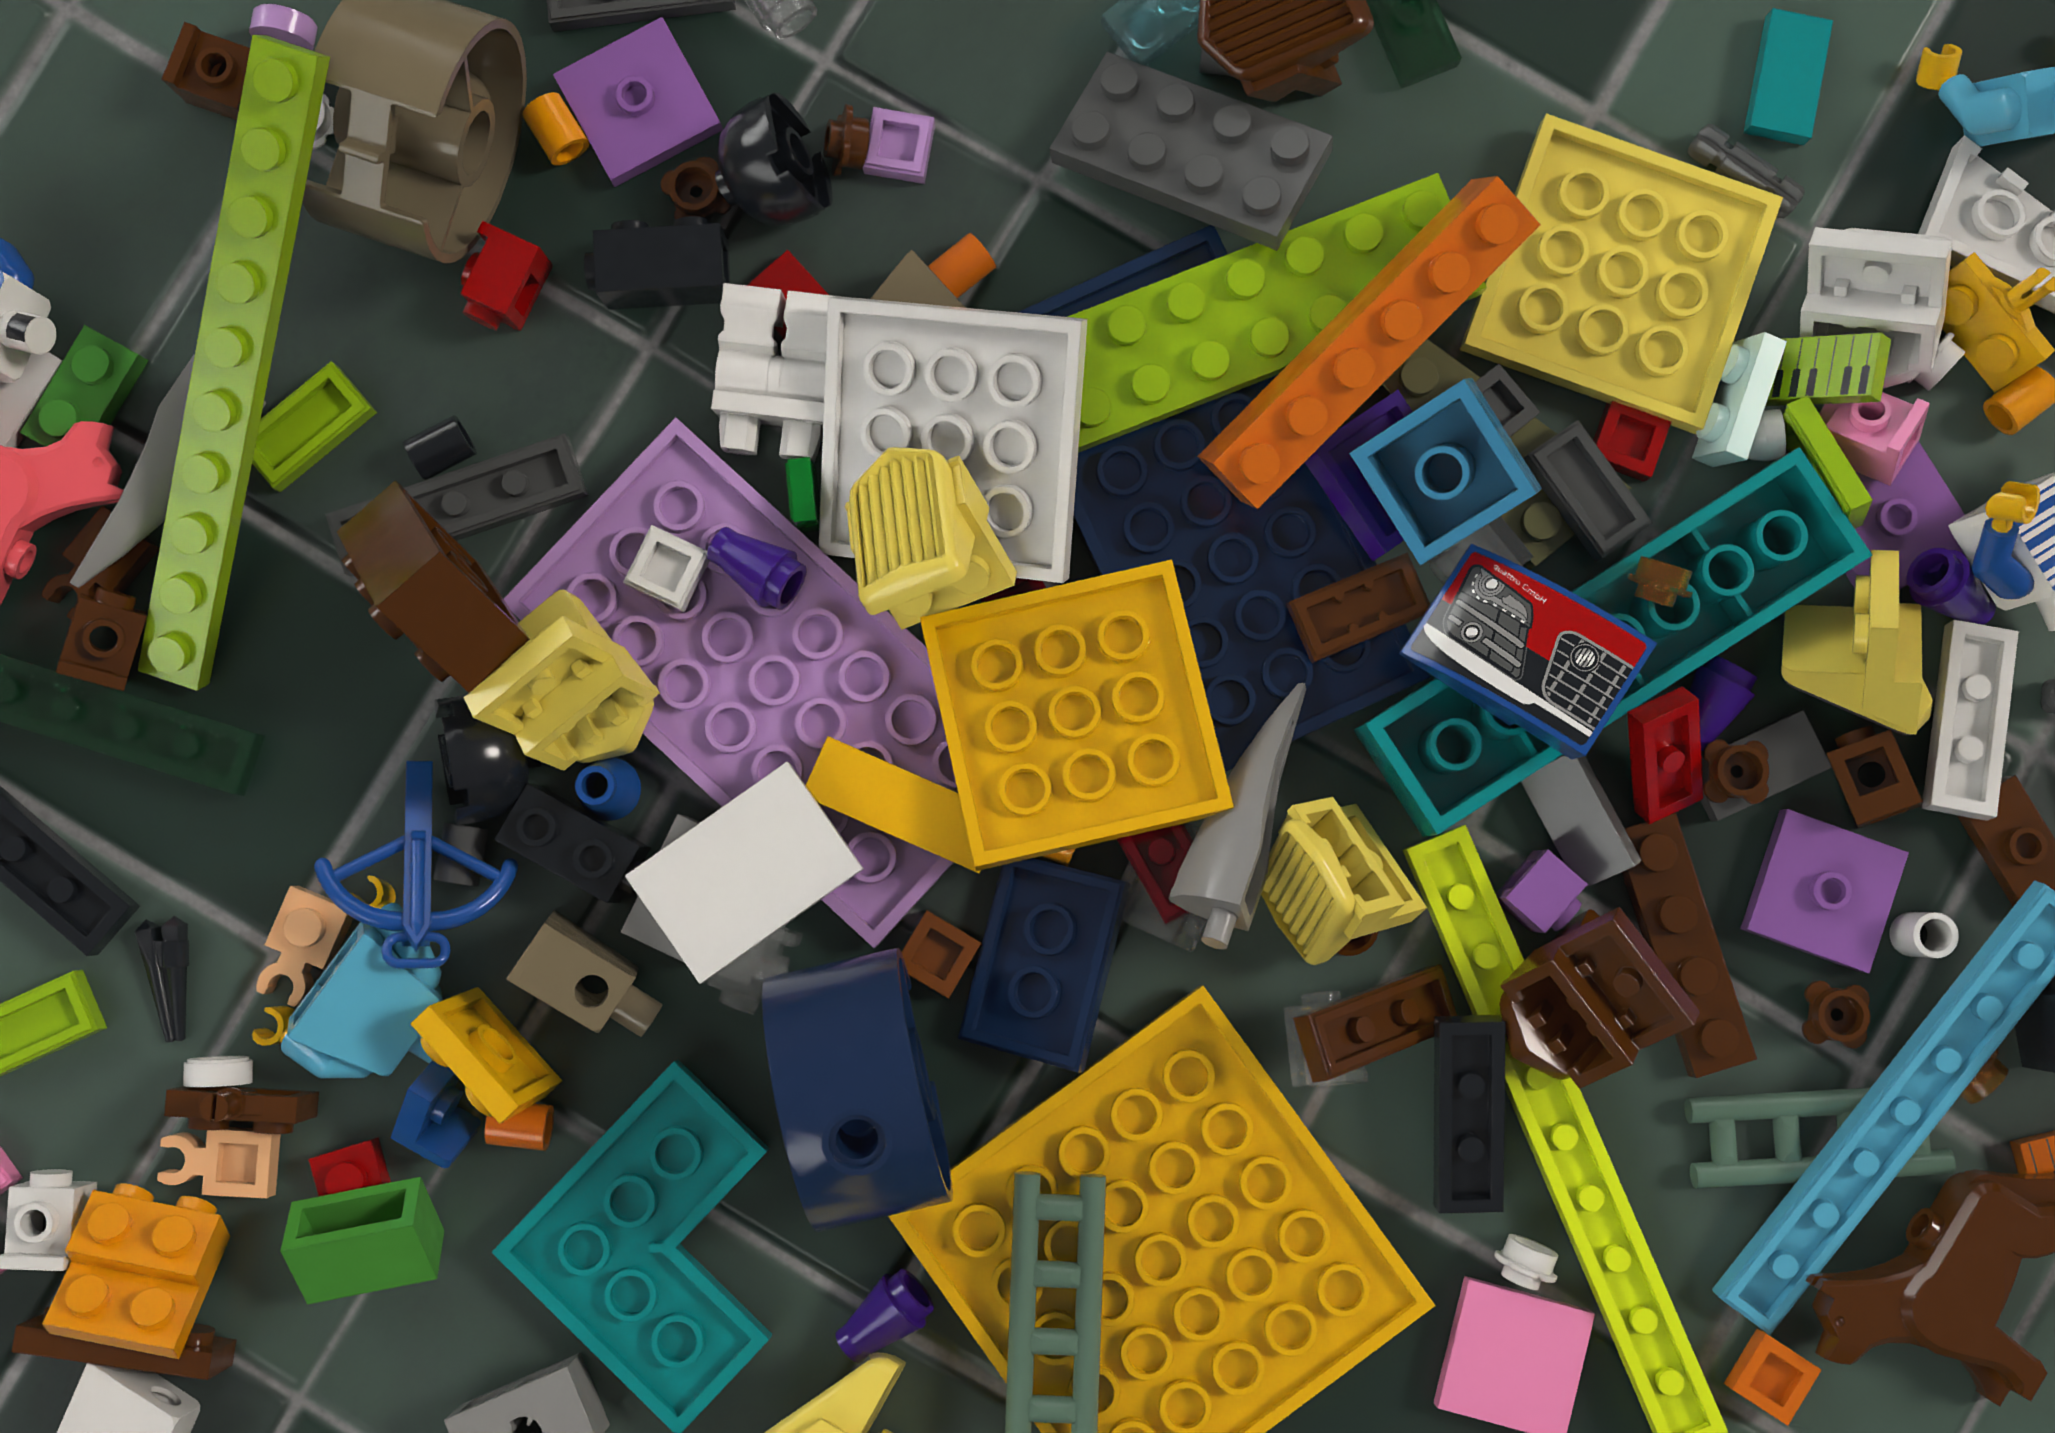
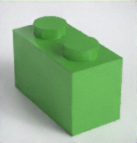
[280,1177,444,1305]

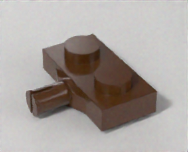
[164,1086,319,1134]

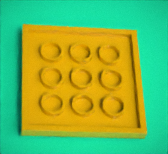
[920,559,1234,871]

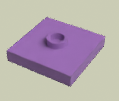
[553,17,723,187]
[1845,441,1965,590]
[1740,809,1909,973]

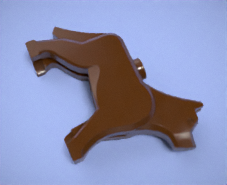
[1805,1169,2055,1407]

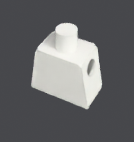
[57,1363,200,1433]

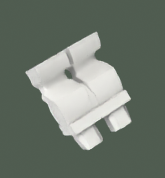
[711,283,835,463]

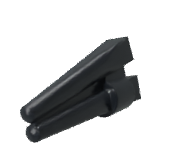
[135,916,189,1042]

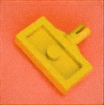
[1942,252,2055,393]

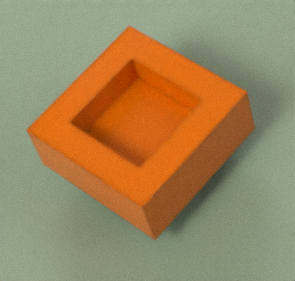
[1723,1328,1822,1426]

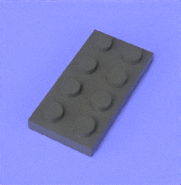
[1049,52,1333,251]

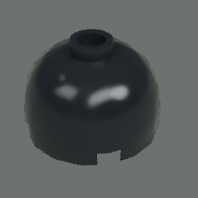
[715,92,833,225]
[435,695,541,826]

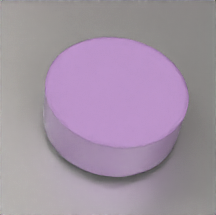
[249,4,318,51]

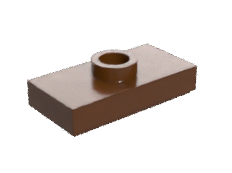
[1286,552,1430,663]
[1957,775,2055,907]

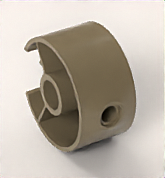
[302,0,527,263]

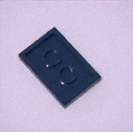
[958,858,1131,1072]

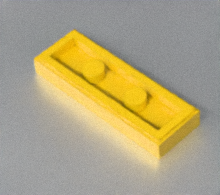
[806,736,981,874]

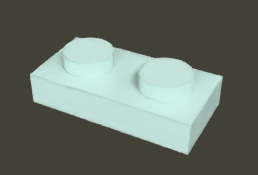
[1692,332,1787,467]

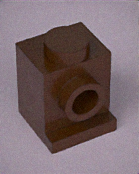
[161,22,250,120]
[56,587,147,691]
[1827,725,1923,829]

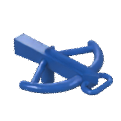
[314,761,518,969]

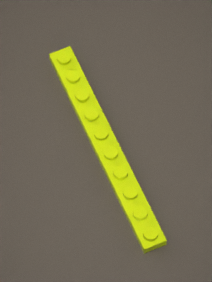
[1402,825,1728,1433]

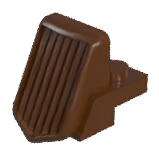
[1197,0,1374,102]
[1499,907,1700,1089]

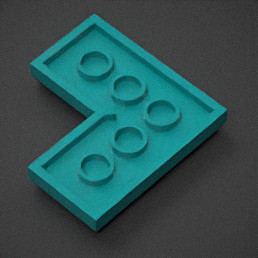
[491,1059,772,1433]

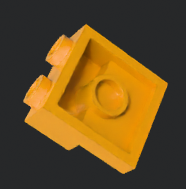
[42,1183,231,1359]

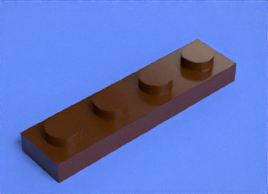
[1621,813,1757,1078]

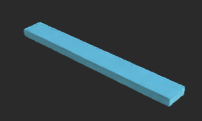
[1712,880,2055,1335]

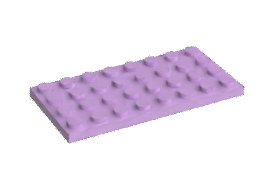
[504,417,958,948]

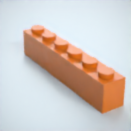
[1197,176,1541,509]

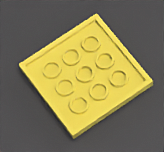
[1460,113,1783,434]

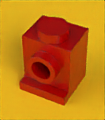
[460,221,553,331]

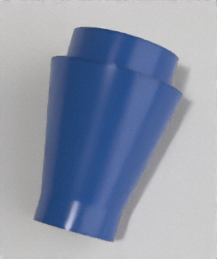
[575,758,641,821]

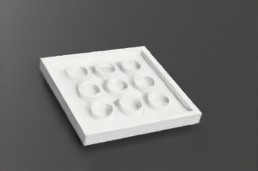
[819,296,1088,583]

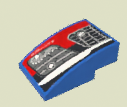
[1399,544,1657,760]

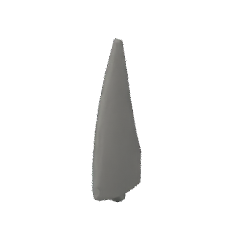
[69,355,266,588]
[1169,683,1306,950]

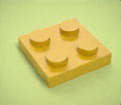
[410,987,563,1124]

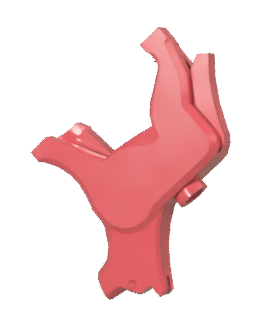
[0,421,124,605]

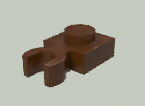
[41,505,160,620]

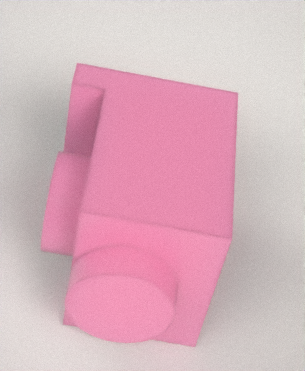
[1820,392,1930,486]

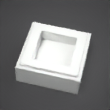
[623,525,710,612]

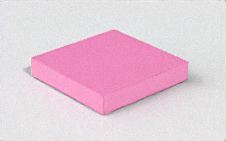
[1433,1276,1595,1433]

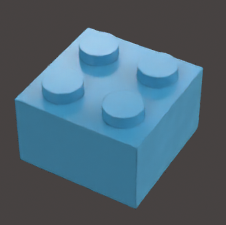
[1349,378,1542,565]

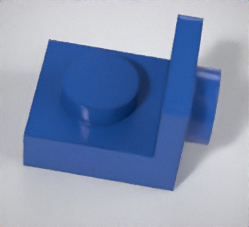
[390,1060,481,1168]

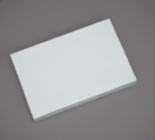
[625,762,864,984]

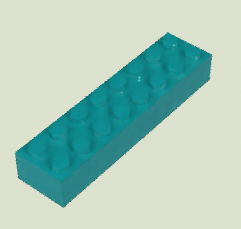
[1354,447,1872,837]

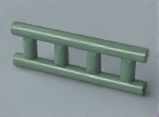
[1684,1087,1956,1189]
[1005,1171,1106,1433]

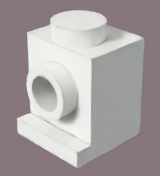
[0,1169,97,1271]

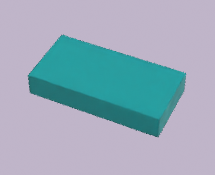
[1743,8,1833,146]

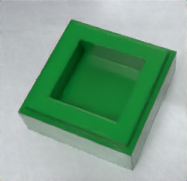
[785,457,820,533]

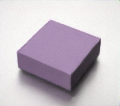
[863,107,935,184]

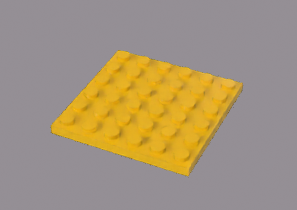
[888,984,1436,1433]

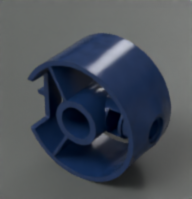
[762,948,953,1232]

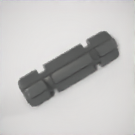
[1687,124,1805,219]

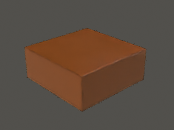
[901,910,982,999]

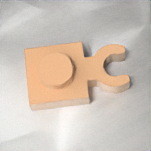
[256,886,353,1007]
[157,1127,281,1199]

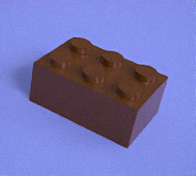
[336,480,530,693]

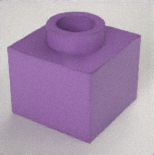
[1495,849,1588,933]

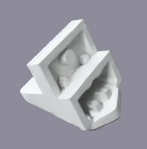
[1800,227,1952,389]

